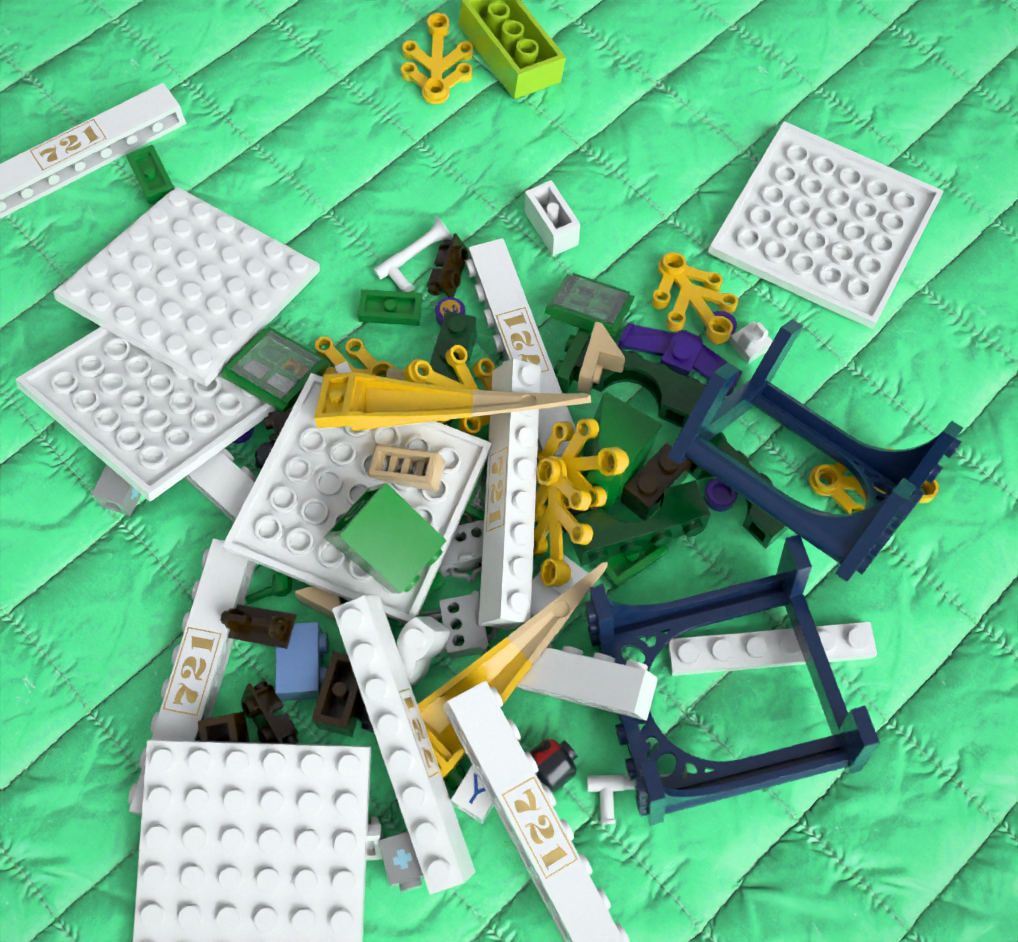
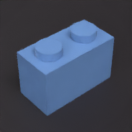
[276,622,329,701]

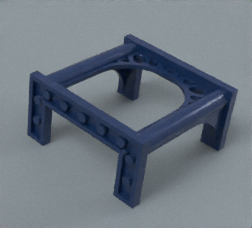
[668,319,963,582]
[585,535,880,826]

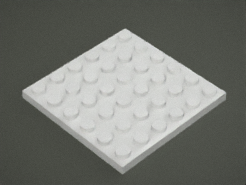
[708,122,944,330]
[54,186,320,387]
[16,327,295,502]
[222,373,492,624]
[133,739,371,942]

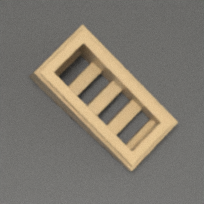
[367,445,445,492]

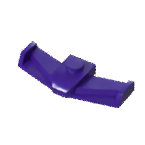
[618,323,742,396]

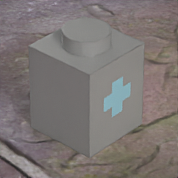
[91,465,141,516]
[379,832,424,892]

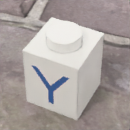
[451,765,494,824]

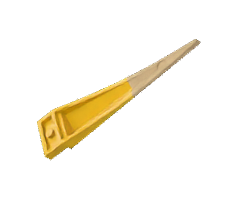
[314,372,591,431]
[417,562,608,779]

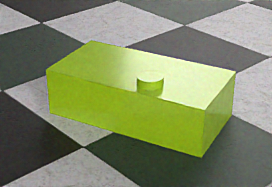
[458,0,566,99]

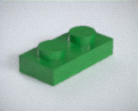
[126,144,175,204]
[358,289,423,326]
[554,328,592,394]
[596,544,669,589]

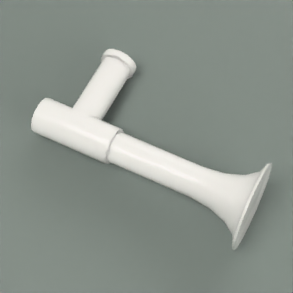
[373,216,452,292]
[588,765,687,825]

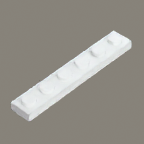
[667,622,877,676]

